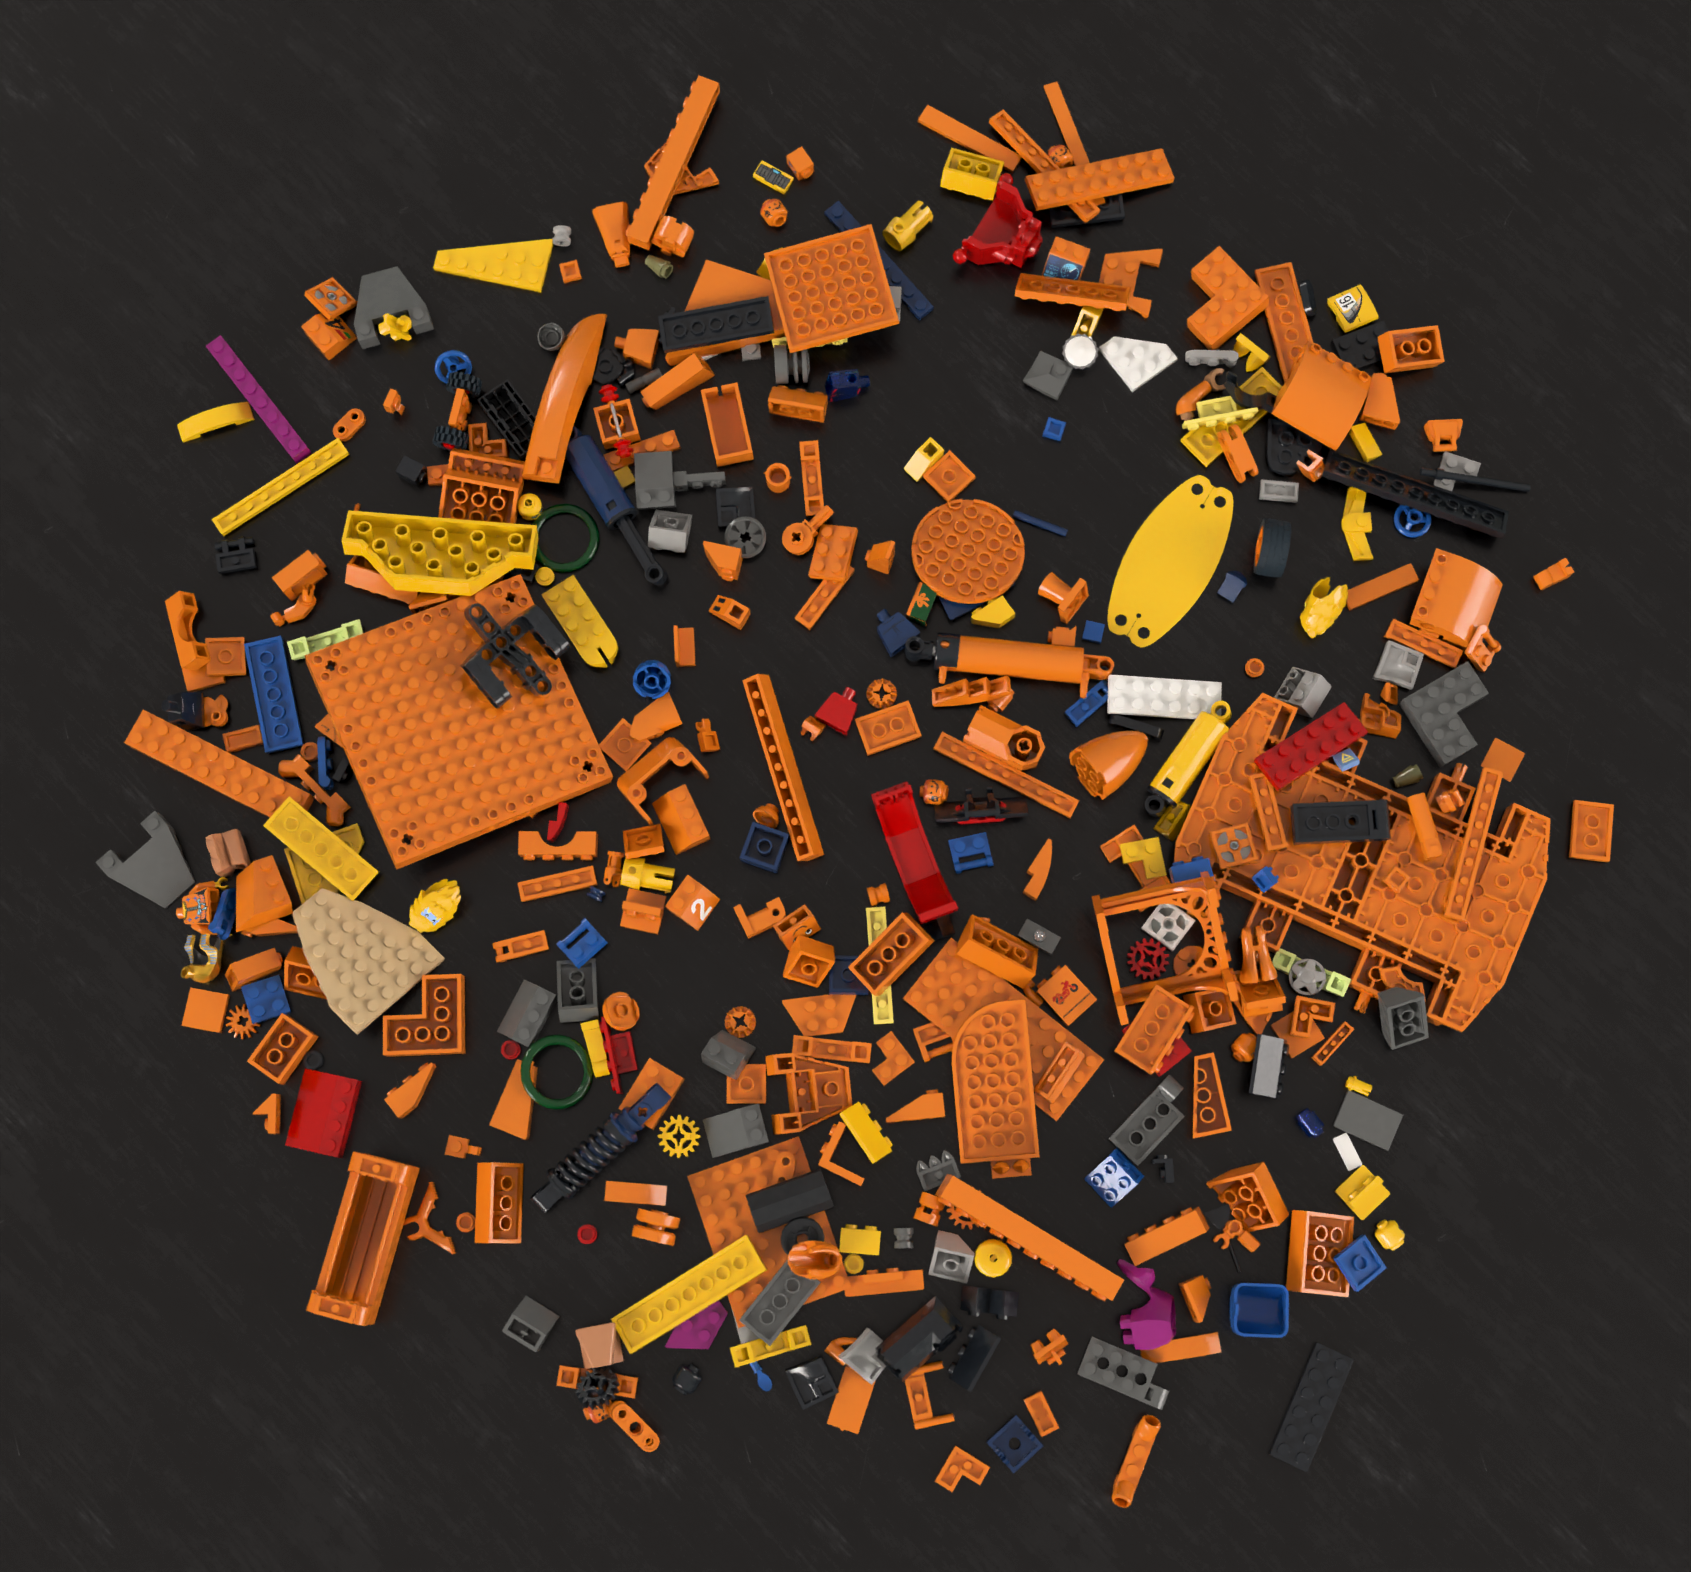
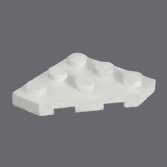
[1099,337,1178,392]

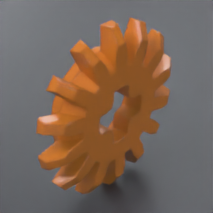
[226,1004,261,1039]

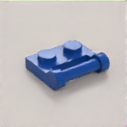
[948,832,994,874]
[556,918,607,969]

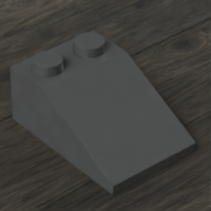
[634,451,676,510]
[557,958,599,1023]
[703,1103,770,1158]

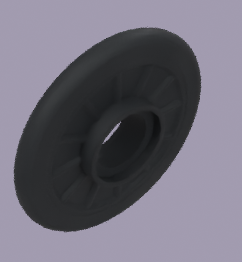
[781,1217,824,1255]

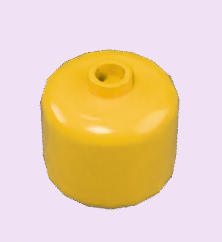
[974,1239,1012,1277]

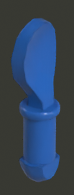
[749,1361,772,1392]

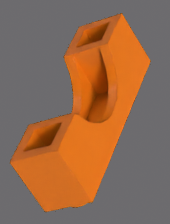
[165,591,211,671]
[518,831,598,861]

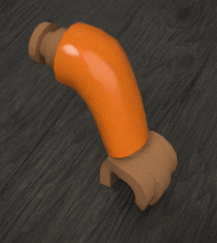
[1176,368,1226,421]

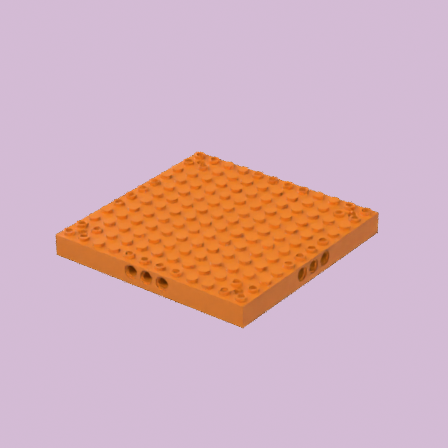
[305,574,613,870]

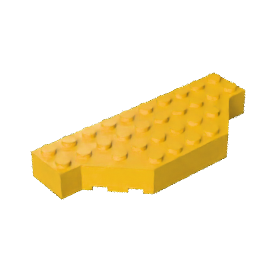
[342,510,539,596]

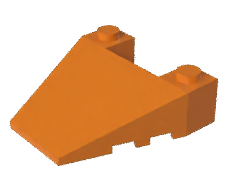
[765,1053,853,1135]

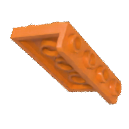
[1114,984,1195,1075]

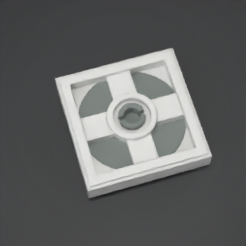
[1141,904,1196,952]

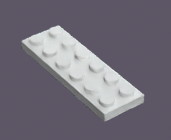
[1107,675,1222,719]

